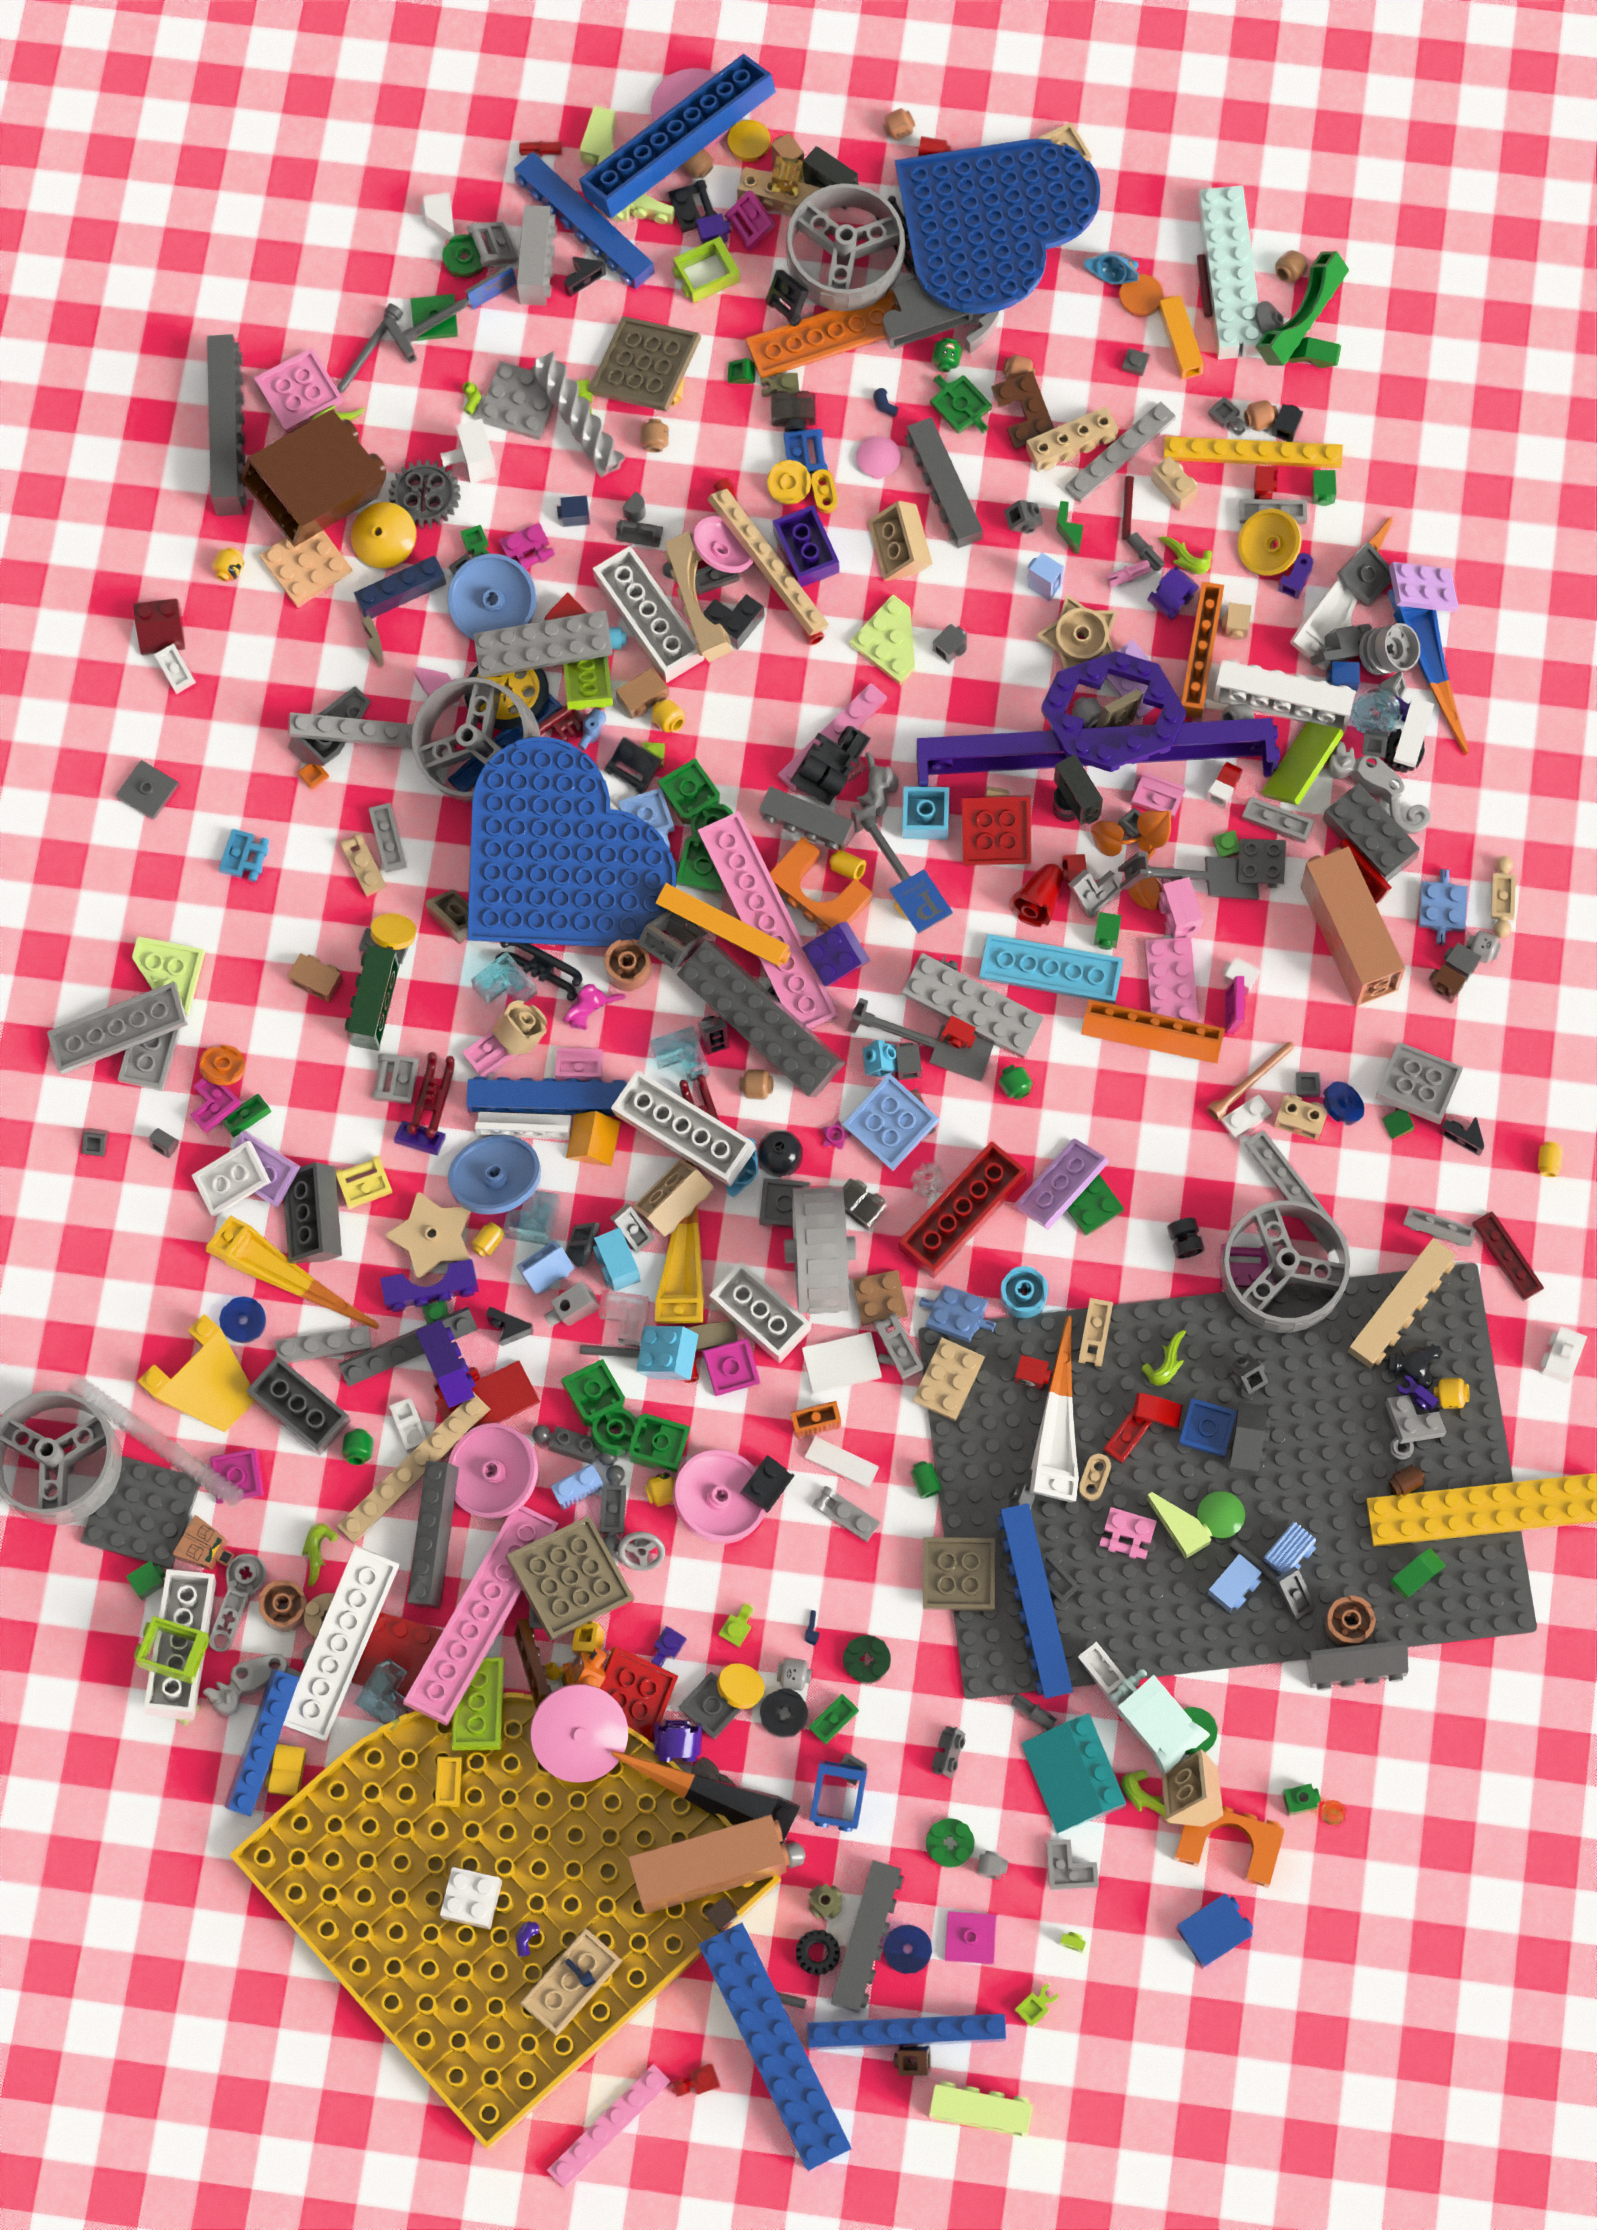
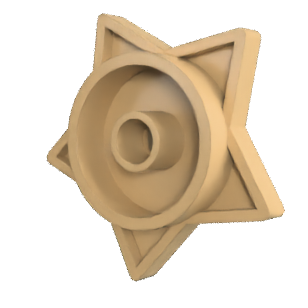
[1036,595,1117,670]
[386,1192,471,1280]

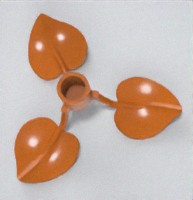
[1091,810,1171,910]

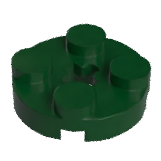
[843,1635,891,1684]

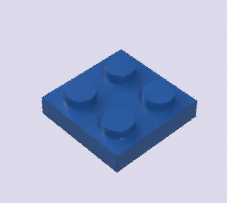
[1178,1398,1237,1457]

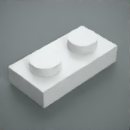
[154,643,196,694]
[1221,1094,1273,1140]

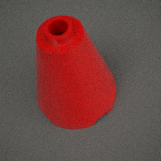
[1009,863,1063,927]

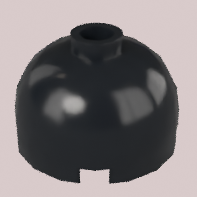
[757,1130,803,1177]

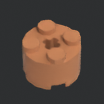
[604,939,652,992]
[259,1580,308,1632]
[1325,1595,1376,1647]

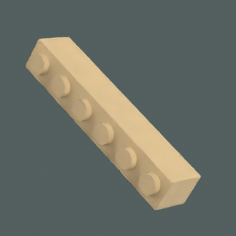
[1348,1238,1456,1369]

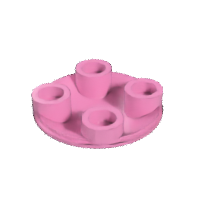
[856,436,901,480]

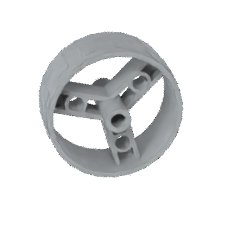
[786,183,905,311]
[411,677,540,803]
[784,1185,856,1314]
[1220,1200,1351,1333]
[0,1391,122,1525]

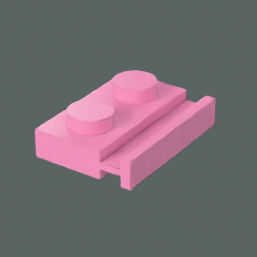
[1131,772,1186,819]
[462,1031,519,1077]
[555,1048,603,1081]

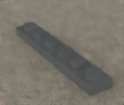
[338,1306,478,1387]

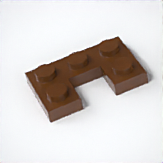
[991,371,1054,450]

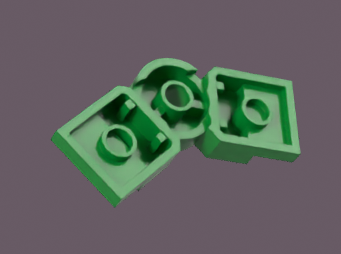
[657,758,734,893]
[561,1359,691,1472]

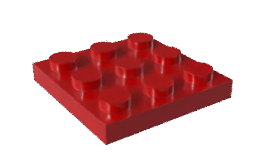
[962,795,1032,866]
[600,1646,678,1743]

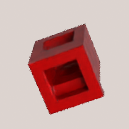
[1254,466,1278,499]
[1062,854,1087,890]
[938,1015,977,1049]

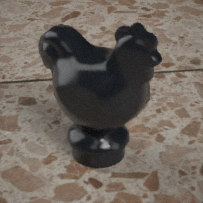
[1388,1343,1443,1388]

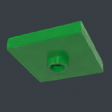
[411,294,458,341]

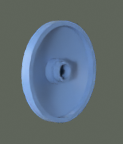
[448,554,537,640]
[448,1135,541,1214]

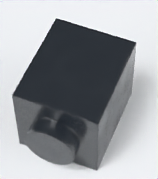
[1272,404,1304,442]

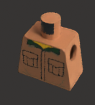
[173,1515,234,1570]

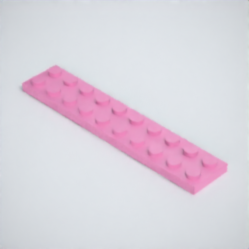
[698,811,838,1029]
[404,1506,559,1726]

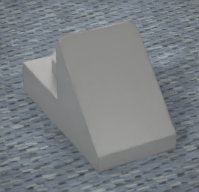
[610,1203,654,1253]

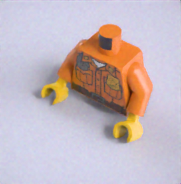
[545,1648,607,1688]

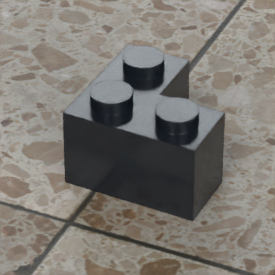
[703,594,765,650]

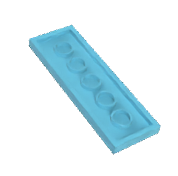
[979,934,1124,1004]

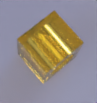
[772,156,803,196]

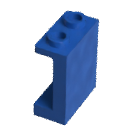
[1176,1893,1254,1969]

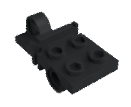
[790,726,871,806]

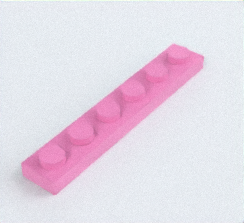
[777,683,887,792]
[547,2064,671,2189]

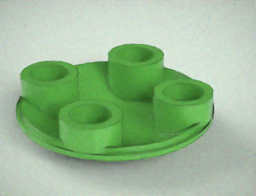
[1197,1491,1245,1539]

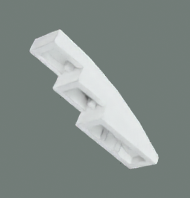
[1078,1642,1137,1737]

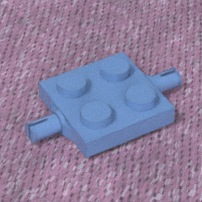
[1418,869,1468,945]
[919,1285,996,1343]

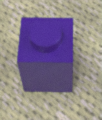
[696,213,731,244]

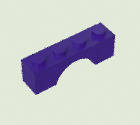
[380,1259,479,1312]

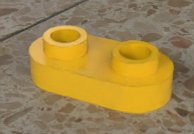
[811,469,838,513]

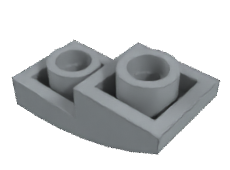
[965,311,999,354]

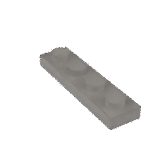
[275,1325,372,1364]

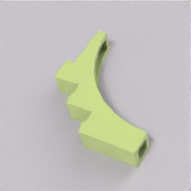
[579,105,675,225]

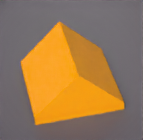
[566,1111,621,1167]

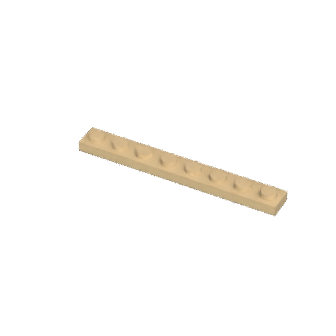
[708,489,829,636]
[337,1392,490,1544]

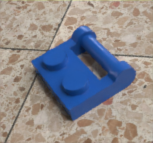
[783,429,829,474]

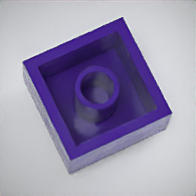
[801,921,871,987]

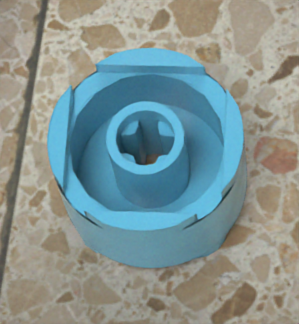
[1000,1266,1048,1319]

